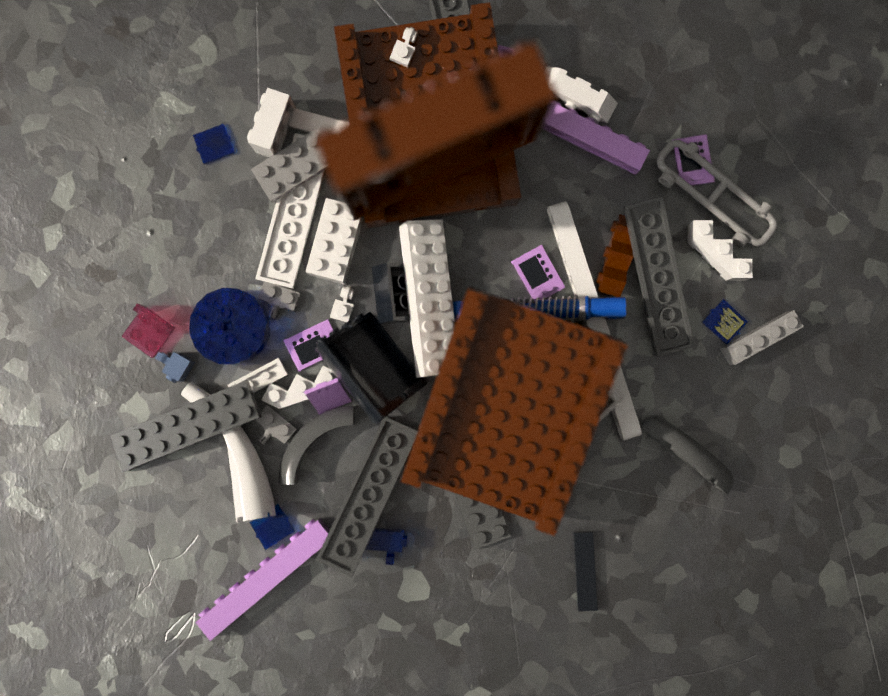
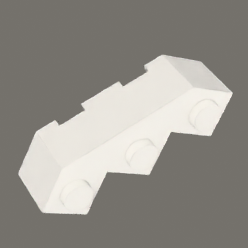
[546,67,618,123]
[687,220,753,281]
[262,366,340,409]

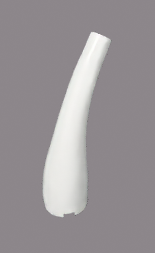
[181,382,276,522]

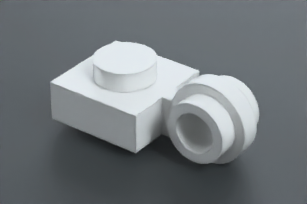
[390,27,418,68]
[330,285,355,322]

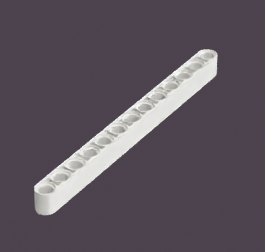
[547,201,642,441]

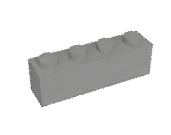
[720,310,804,365]

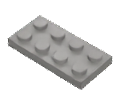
[251,129,326,203]

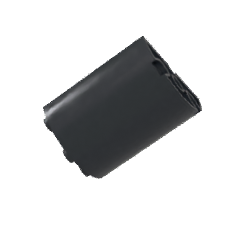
[315,312,428,424]

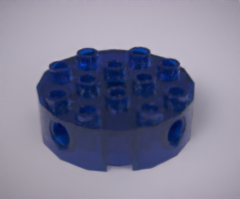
[189,288,270,365]

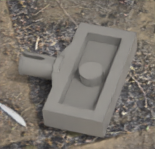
[258,282,301,319]
[256,405,297,445]

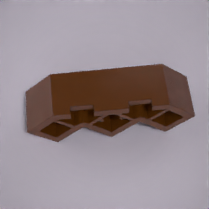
[596,214,634,297]

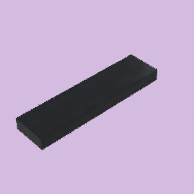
[573,531,598,612]

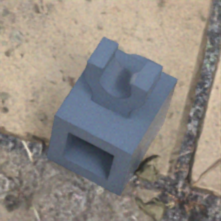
[155,352,195,383]

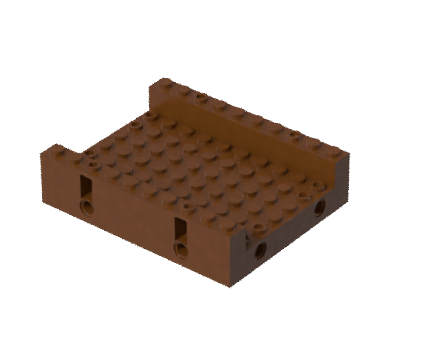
[334,2,521,228]
[313,42,558,221]
[401,286,628,536]

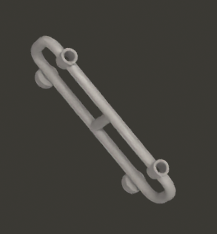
[657,140,778,248]

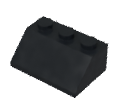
[372,263,410,324]

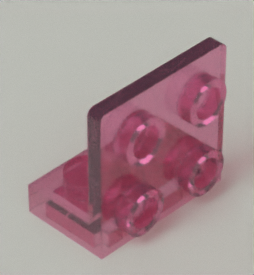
[122,303,176,358]

